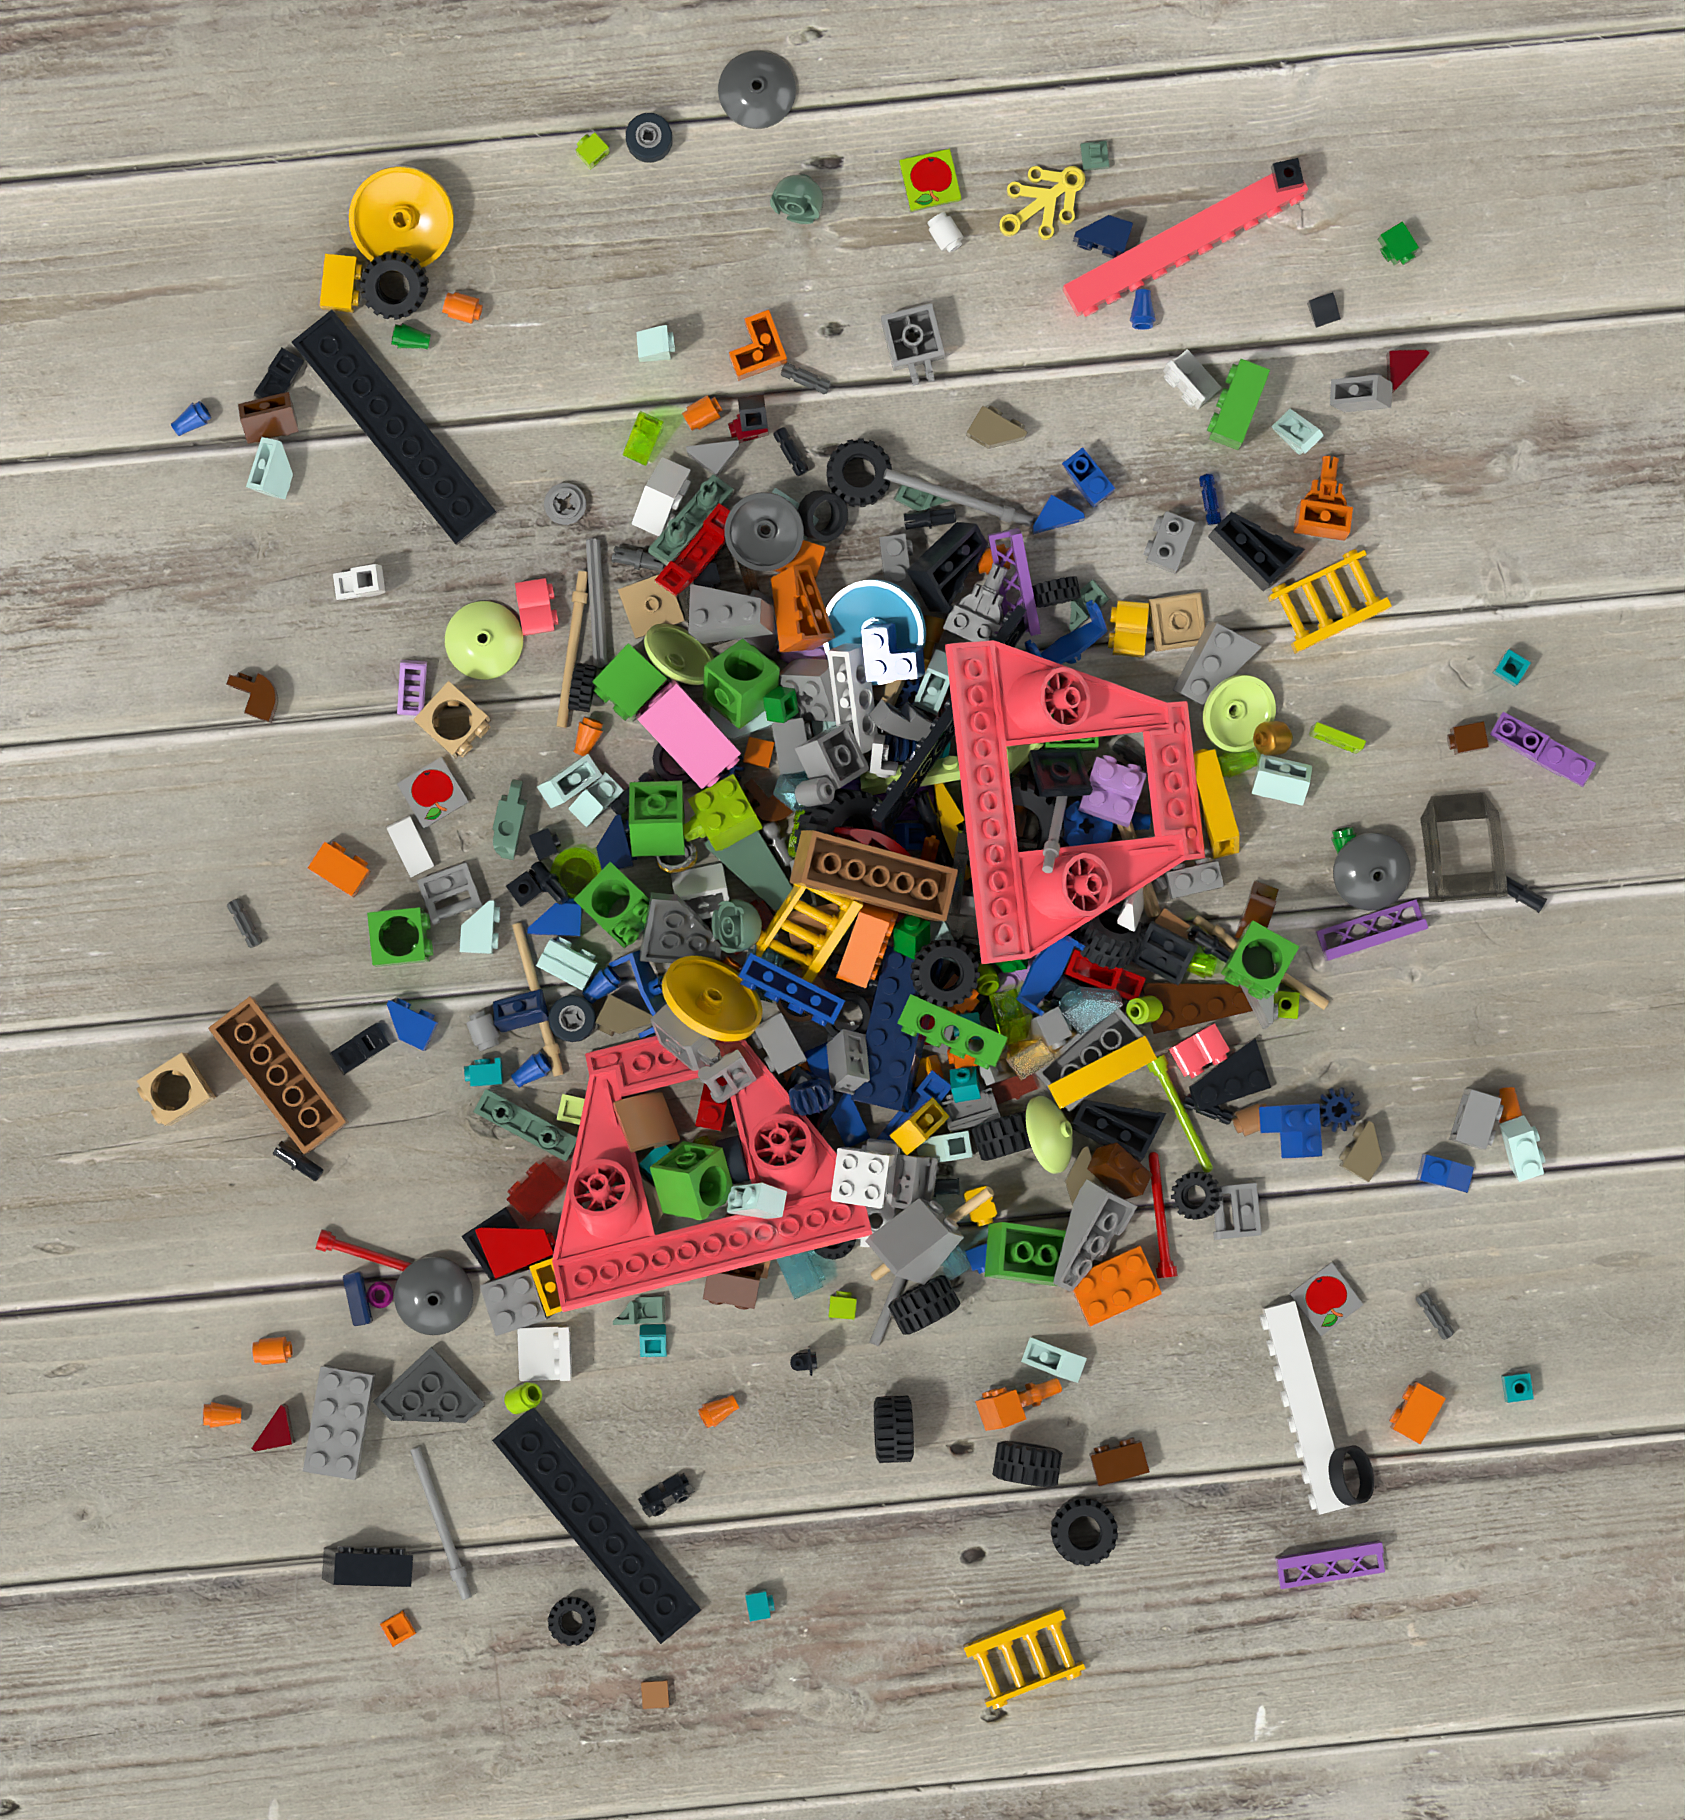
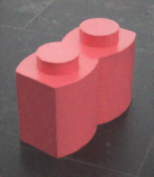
[515,578,559,636]
[1168,1023,1230,1079]

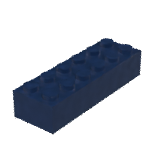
[851,945,944,1113]

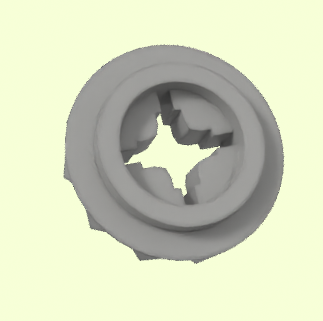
[544,483,586,525]

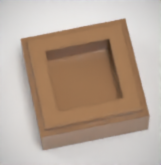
[641,1680,669,1709]

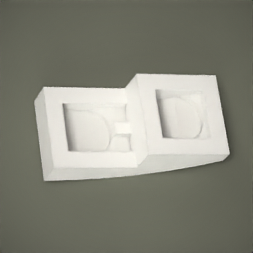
[386,816,434,877]

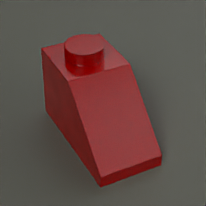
[695,1077,728,1131]

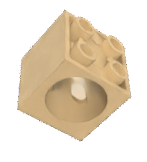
[413,681,491,759]
[136,1052,216,1126]

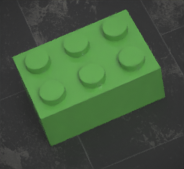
[1207,359,1270,450]
[984,1222,1066,1286]

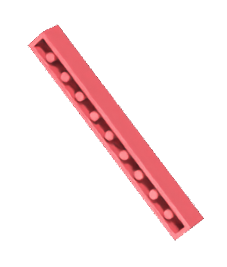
[1062,169,1308,317]

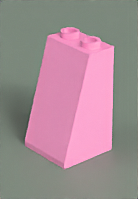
[636,679,741,789]

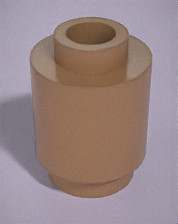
[1232,1103,1267,1137]

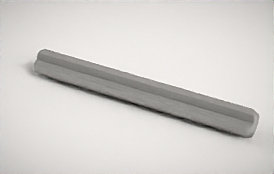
[586,538,608,668]

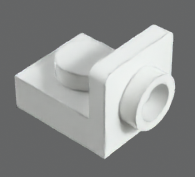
[870,734,898,778]

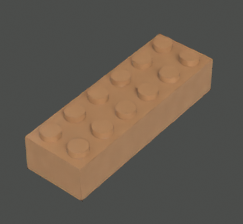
[789,830,958,921]
[208,996,349,1154]

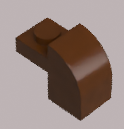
[226,672,278,723]
[744,778,802,822]
[1235,880,1279,939]

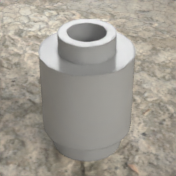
[795,777,835,807]
[466,1011,499,1052]

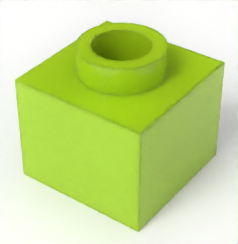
[575,132,610,170]
[1274,991,1300,1019]
[828,1291,857,1320]

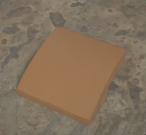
[613,1092,680,1153]

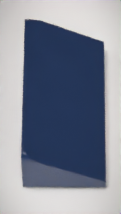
[493,989,549,1032]
[343,1271,373,1326]

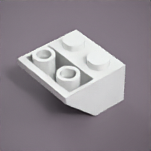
[671,863,729,920]

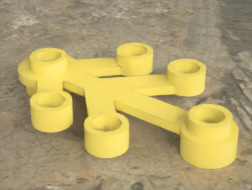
[999,166,1085,240]

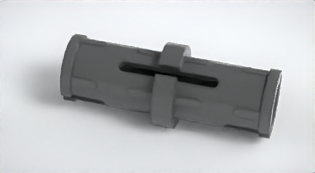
[612,546,665,572]

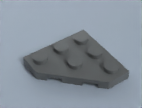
[639,893,722,963]
[373,1347,485,1423]

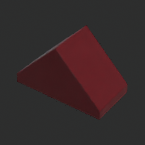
[1386,349,1430,394]
[251,1403,295,1452]

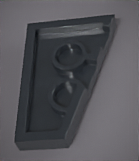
[1189,1038,1271,1112]

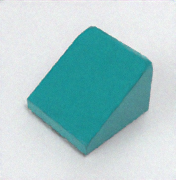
[639,1324,667,1357]

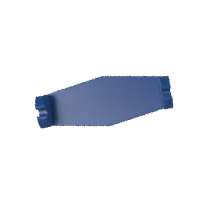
[1025,600,1108,664]
[1016,935,1086,1016]
[609,950,667,1039]

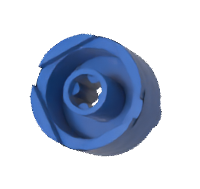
[1062,800,1113,847]

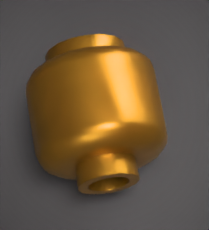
[1253,721,1293,756]

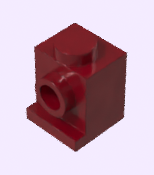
[728,414,769,443]

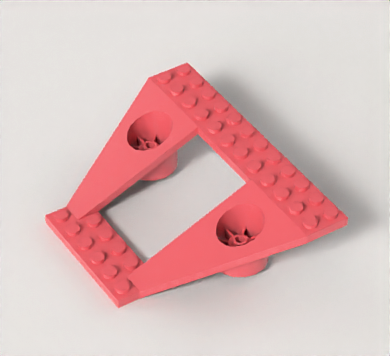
[945,640,1205,964]
[552,1036,872,1312]

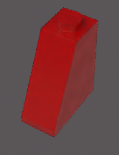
[475,1227,556,1279]

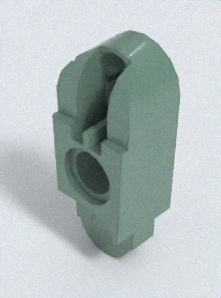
[492,779,528,861]

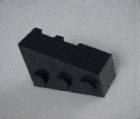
[1208,511,1305,592]
[907,522,988,614]
[1071,1100,1166,1162]
[322,1546,413,1587]

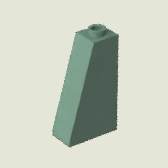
[704,831,792,912]

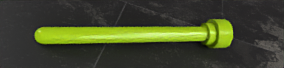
[1147,1054,1213,1173]

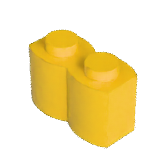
[1108,601,1149,658]

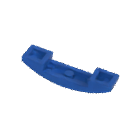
[804,1042,870,1147]
[877,1070,951,1151]

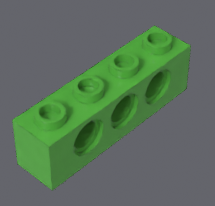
[898,994,1009,1070]

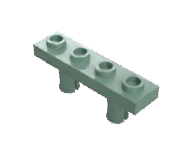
[648,474,734,566]
[473,1089,577,1162]

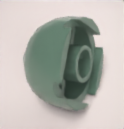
[770,174,824,224]
[712,900,762,953]

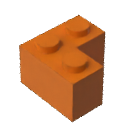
[729,310,787,381]

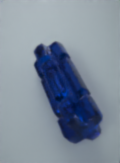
[1199,474,1222,526]

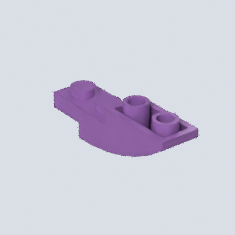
[1490,712,1596,787]

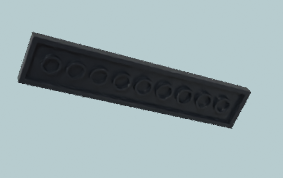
[291,309,497,545]
[871,605,1028,836]
[492,1408,702,1644]

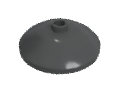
[718,51,796,129]
[725,492,804,571]
[1333,832,1411,911]
[394,1257,473,1335]

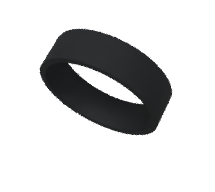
[1328,1445,1374,1506]

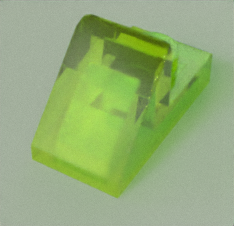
[622,411,664,466]
[989,988,1032,1046]

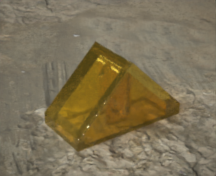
[1006,1038,1055,1080]

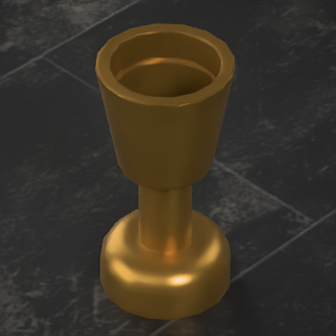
[923,615,946,671]

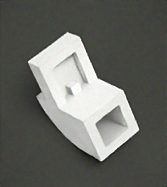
[333,564,385,600]

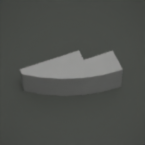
[869,699,934,741]

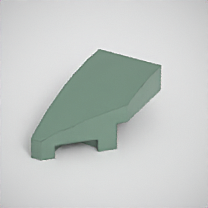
[893,485,950,511]
[1069,579,1110,632]
[613,1296,666,1325]

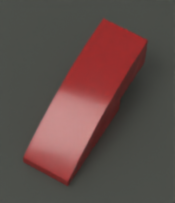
[1064,949,1146,1001]

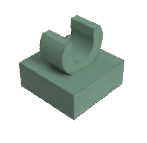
[1080,141,1109,171]

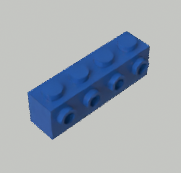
[737,953,845,1027]

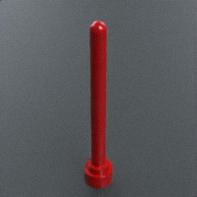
[1148,1152,1178,1279]
[315,1229,411,1271]

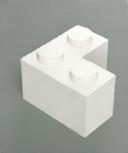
[632,457,691,536]

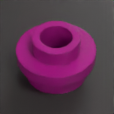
[367,1282,394,1308]

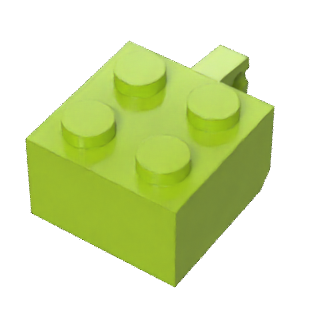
[683,774,763,851]

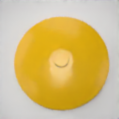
[349,166,454,272]
[662,956,763,1041]

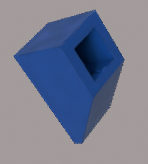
[1062,447,1115,508]
[387,998,438,1051]

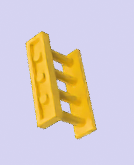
[1268,549,1392,654]
[755,884,863,983]
[963,1607,1086,1709]

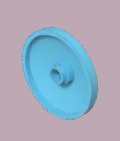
[823,579,926,685]

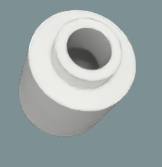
[927,212,964,253]

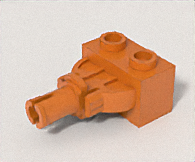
[1293,456,1353,541]
[975,1378,1062,1431]

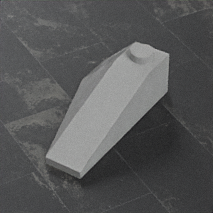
[1053,1179,1137,1292]

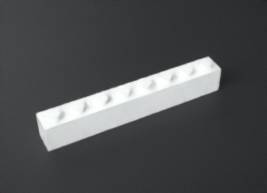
[1259,1300,1350,1515]

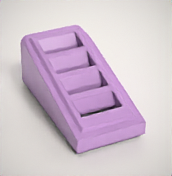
[397,660,427,716]

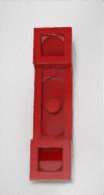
[655,503,730,596]
[833,827,911,857]

